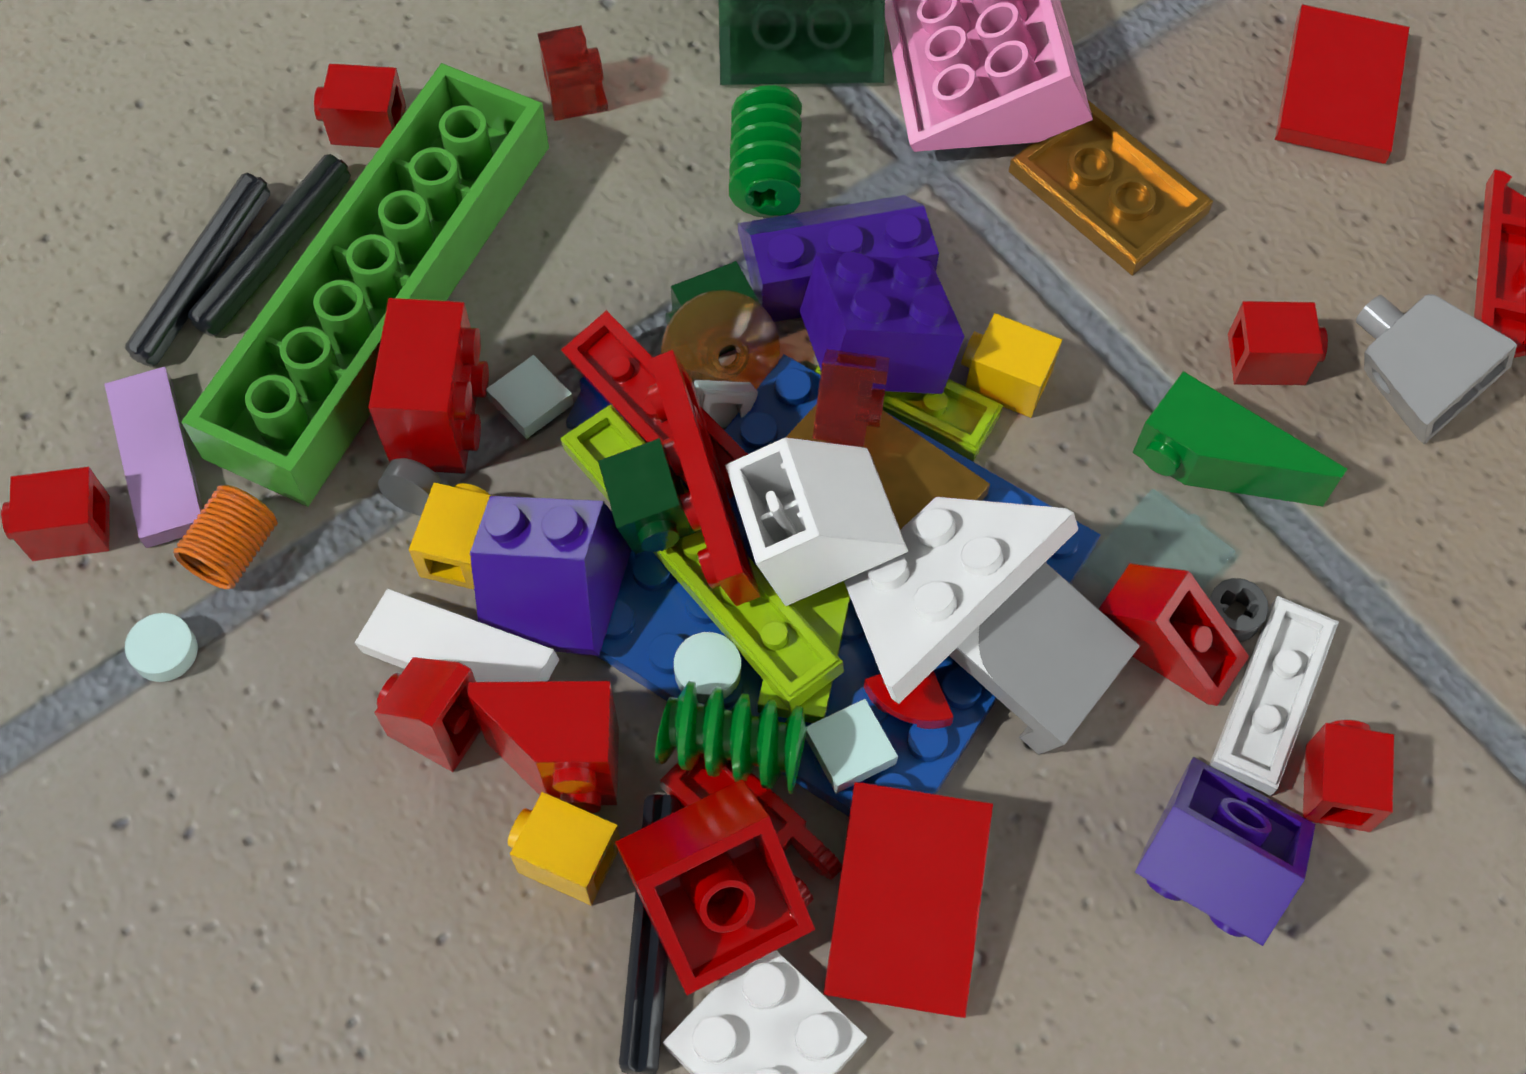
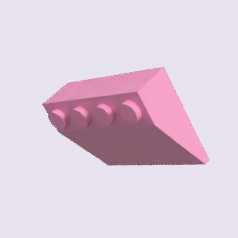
[882,0,1093,152]

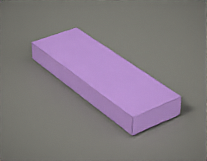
[104,366,203,548]

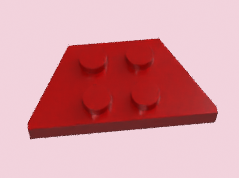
[1474,169,1526,358]

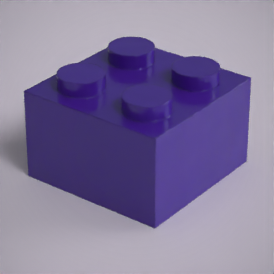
[800,252,965,394]

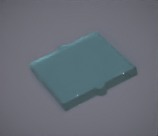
[1085,489,1236,590]

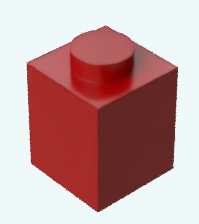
[314,64,406,148]
[1228,301,1328,386]
[1,466,110,561]
[1303,720,1394,832]

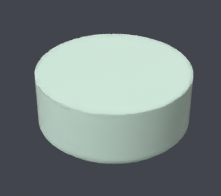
[125,613,198,682]
[674,632,741,703]

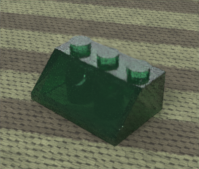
[718,0,885,85]

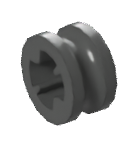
[1209,578,1269,643]

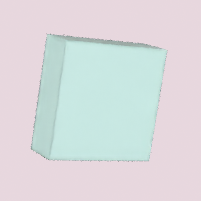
[486,355,574,439]
[806,699,898,793]

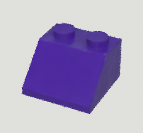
[470,496,632,656]
[1135,757,1316,946]

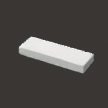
[355,589,559,682]
[1209,596,1339,796]

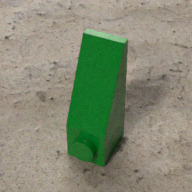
[1132,371,1348,507]

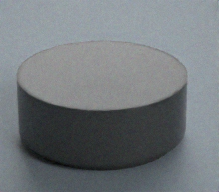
[378,458,444,516]

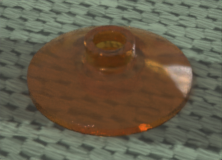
[661,290,780,389]

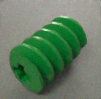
[729,85,802,218]
[655,681,807,794]

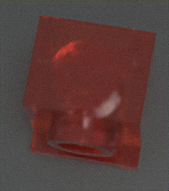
[537,25,609,121]
[812,349,890,448]

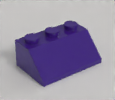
[738,195,939,324]

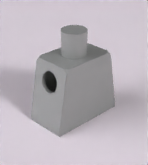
[1356,294,1517,444]

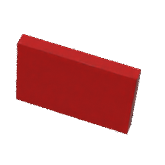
[1274,4,1410,164]
[823,782,993,1018]

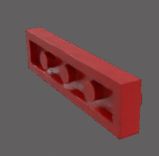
[561,310,748,498]
[647,349,761,606]

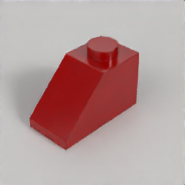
[1098,563,1249,706]
[374,657,481,772]

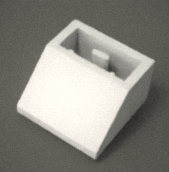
[725,437,908,606]

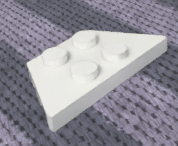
[845,497,1078,704]

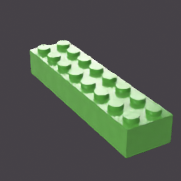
[181,63,549,507]

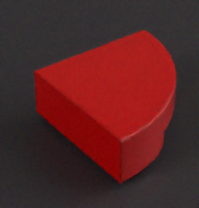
[864,671,954,729]

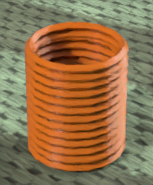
[173,485,278,589]

